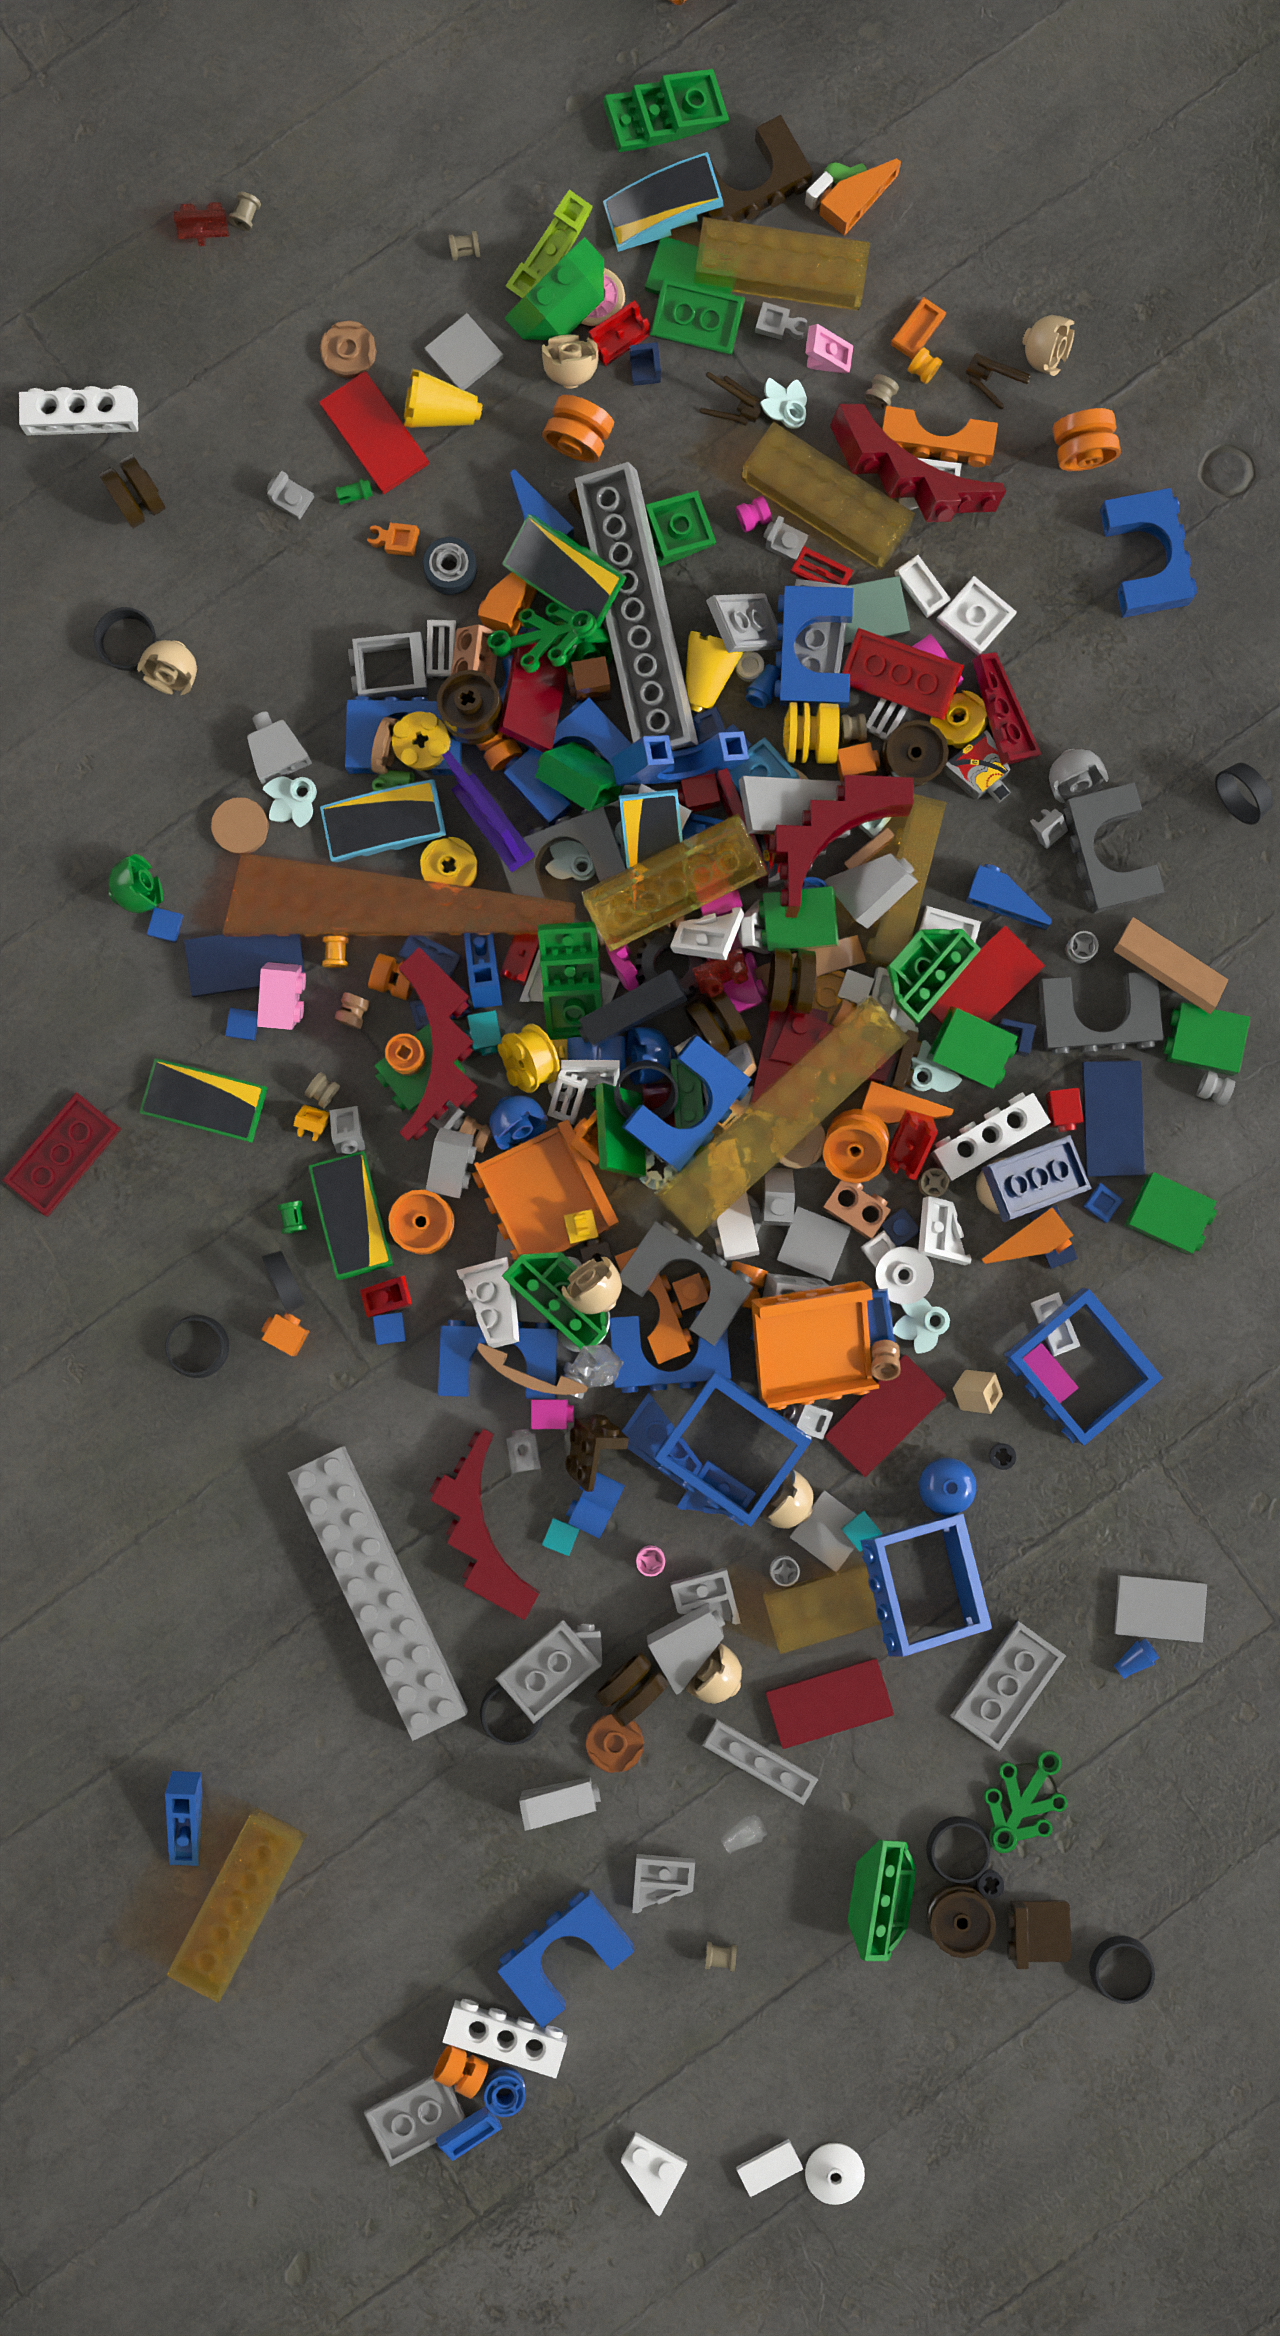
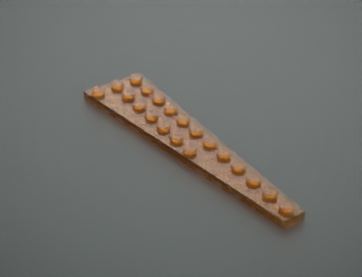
[223,853,576,937]

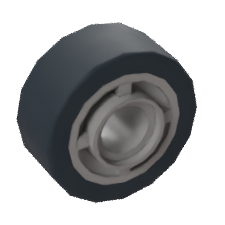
[422,536,477,595]

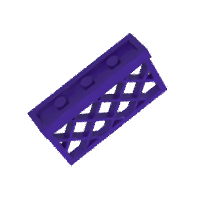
[442,750,535,873]

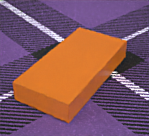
[891,297,946,360]

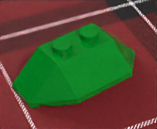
[504,237,604,340]
[887,929,981,1024]
[502,1252,607,1355]
[848,1839,917,1961]

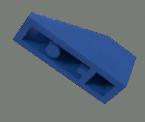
[510,469,574,539]
[965,864,1052,930]
[463,917,502,1009]
[165,1771,202,1866]

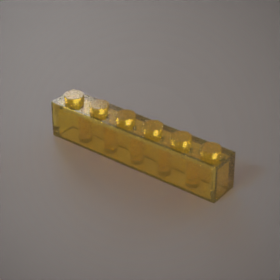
[865,794,947,967]

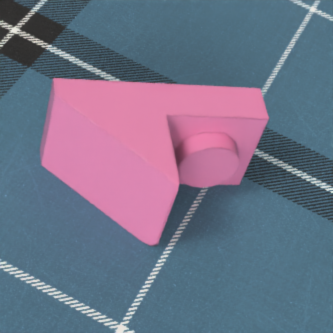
[805,324,853,374]

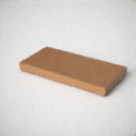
[1114,917,1228,1014]

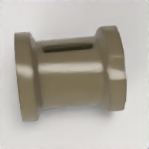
[228,192,261,231]
[449,231,481,261]
[705,1941,737,1972]

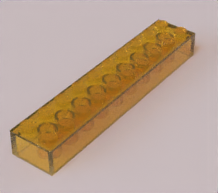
[653,996,910,1238]

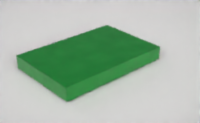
[645,237,742,295]
[650,278,745,356]
[595,1083,646,1178]

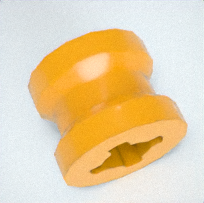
[907,347,942,384]

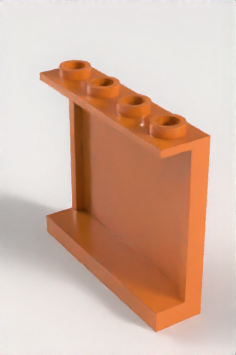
[471,1119,619,1261]
[751,1281,879,1410]

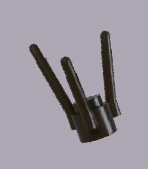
[966,353,1031,409]
[699,372,763,426]

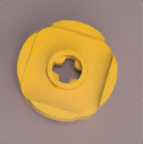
[930,690,988,749]
[392,711,450,771]
[420,837,478,896]

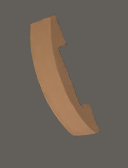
[754,935,866,996]
[477,1343,589,1395]

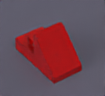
[360,1275,412,1318]

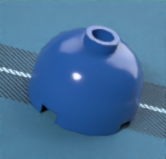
[626,1027,675,1085]
[489,1095,548,1150]
[918,1457,977,1516]

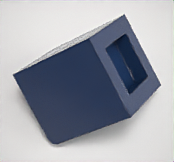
[630,342,661,386]
[997,1018,1036,1057]

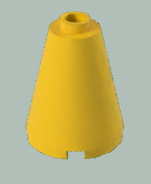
[404,369,482,428]
[685,631,743,713]

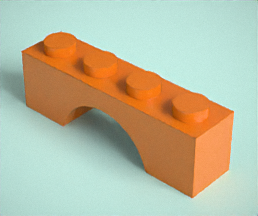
[882,406,998,467]
[615,1247,693,1364]

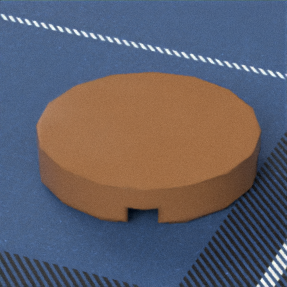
[320,320,377,379]
[371,717,398,775]
[211,798,269,855]

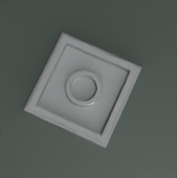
[424,313,504,390]
[777,1207,851,1281]
[789,1490,857,1572]

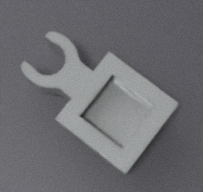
[755,302,807,340]

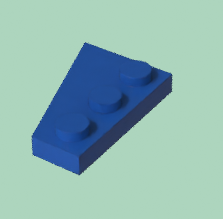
[622,1392,704,1490]

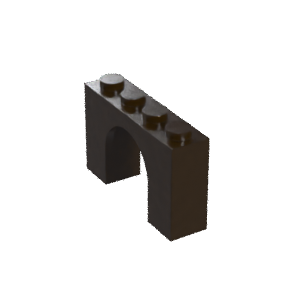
[701,115,813,235]

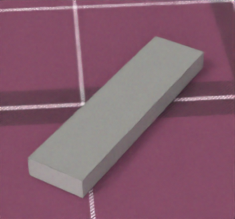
[702,1718,818,1805]

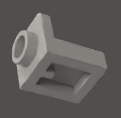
[267,471,314,520]
[763,516,809,563]
[429,1101,465,1132]
[329,1106,365,1154]
[783,1403,833,1440]
[572,1624,603,1665]

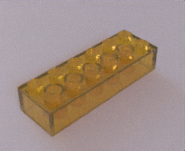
[694,217,870,311]
[741,422,915,570]
[583,813,767,952]
[166,1808,307,2003]

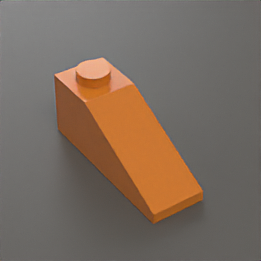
[819,158,901,236]
[478,572,538,637]
[861,1081,954,1126]
[982,1207,1073,1264]

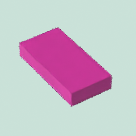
[1022,1343,1079,1403]

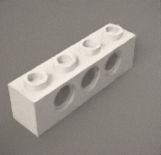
[19,385,138,435]
[931,1092,1051,1182]
[443,1999,568,2078]

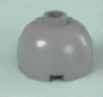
[1049,749,1109,803]

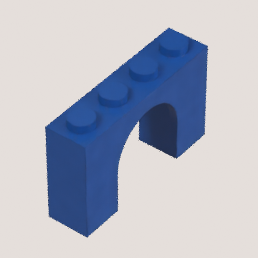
[1100,488,1197,618]
[775,586,854,708]
[345,696,462,776]
[504,698,631,827]
[612,731,749,786]
[621,1036,752,1172]
[609,1311,731,1393]
[438,1320,558,1399]
[497,1889,634,2028]

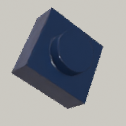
[881,1207,920,1247]

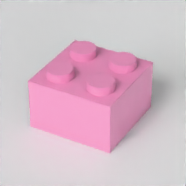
[257,962,306,1030]

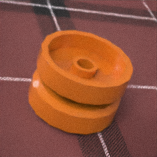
[542,395,614,463]
[1052,408,1121,471]
[823,1109,890,1183]
[388,1190,455,1255]

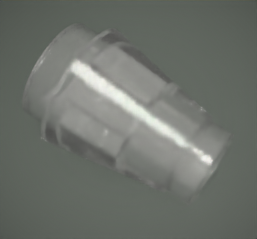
[721,1814,767,1853]

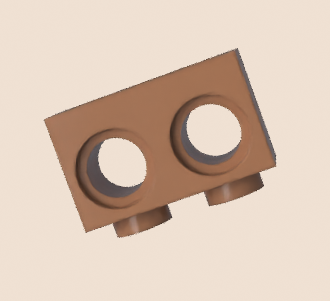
[451,624,497,681]
[822,1180,891,1240]

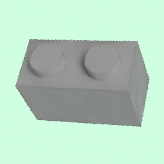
[426,1128,477,1198]

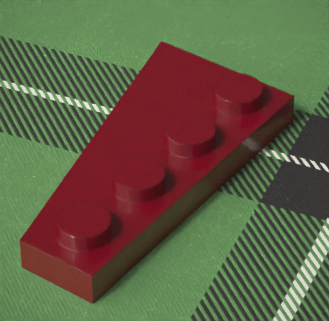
[972,652,1041,766]
[769,1008,896,1083]

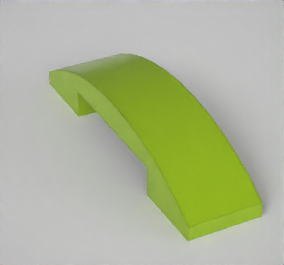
[506,190,592,298]

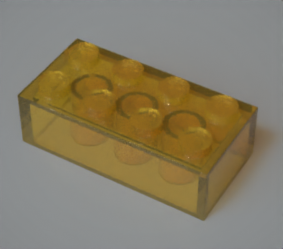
[762,1563,881,1654]

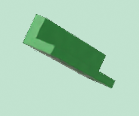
[670,1059,709,1178]

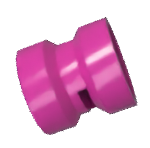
[735,496,772,533]

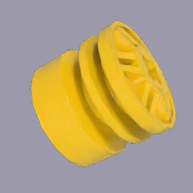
[783,702,839,764]

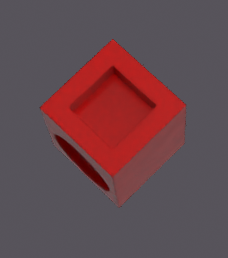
[677,774,720,813]
[1046,1088,1083,1132]

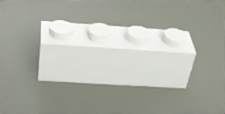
[703,1139,759,1262]

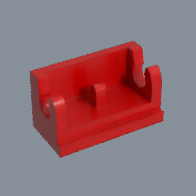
[589,300,650,366]
[499,921,540,986]
[886,1109,938,1180]

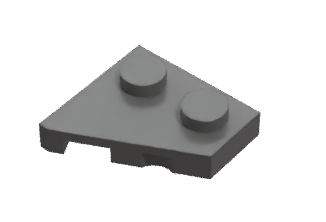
[670,1567,741,1624]

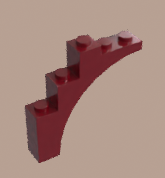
[830,404,1006,522]
[768,775,914,918]
[398,947,478,1142]
[429,1428,540,1620]

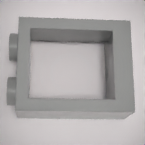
[348,632,428,700]

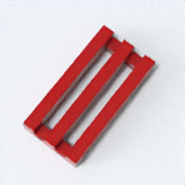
[790,546,854,585]

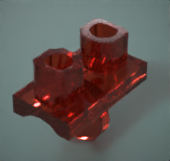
[174,202,229,247]
[692,947,749,997]

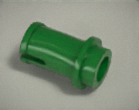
[336,478,373,505]

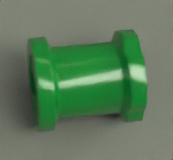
[277,1201,307,1234]

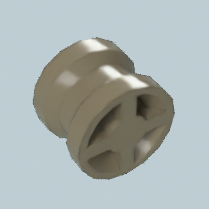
[864,374,899,410]
[841,713,867,743]
[304,1072,340,1108]
[918,1168,949,1198]

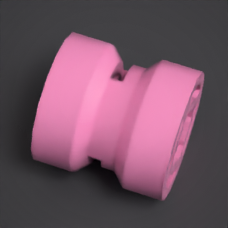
[636,1545,665,1577]

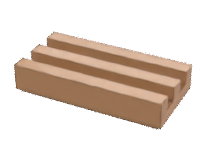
[842,828,894,871]

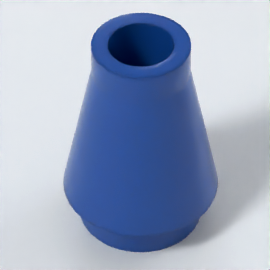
[745,664,781,709]
[1114,1638,1160,1679]

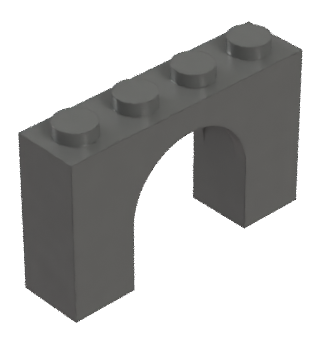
[1061,782,1165,914]
[499,807,628,916]
[1038,972,1163,1055]
[620,1221,754,1347]

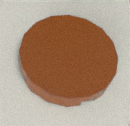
[586,1713,644,1773]

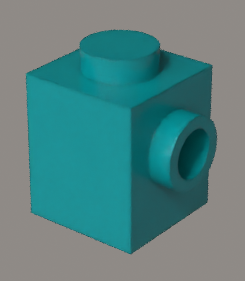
[465,1010,502,1056]

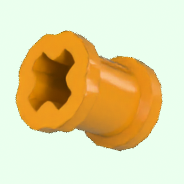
[322,936,349,968]

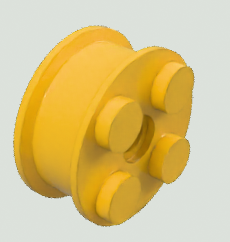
[497,1024,560,1093]

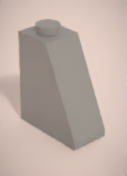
[825,853,918,929]
[761,1167,795,1226]
[647,1603,726,1695]
[519,1777,601,1831]

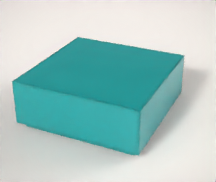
[841,1510,882,1552]
[542,1518,580,1556]

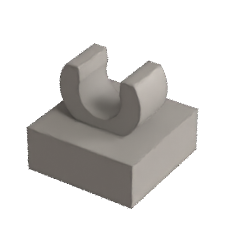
[1030,809,1068,849]

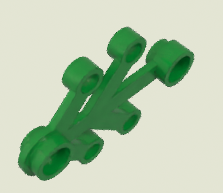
[487,602,597,673]
[983,1750,1068,1853]

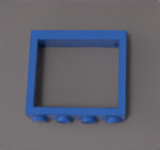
[1004,1288,1163,1446]
[654,1370,812,1527]
[860,1514,992,1657]

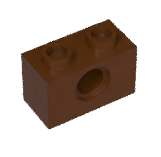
[567,656,611,702]

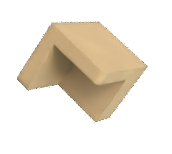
[953,1370,1003,1414]

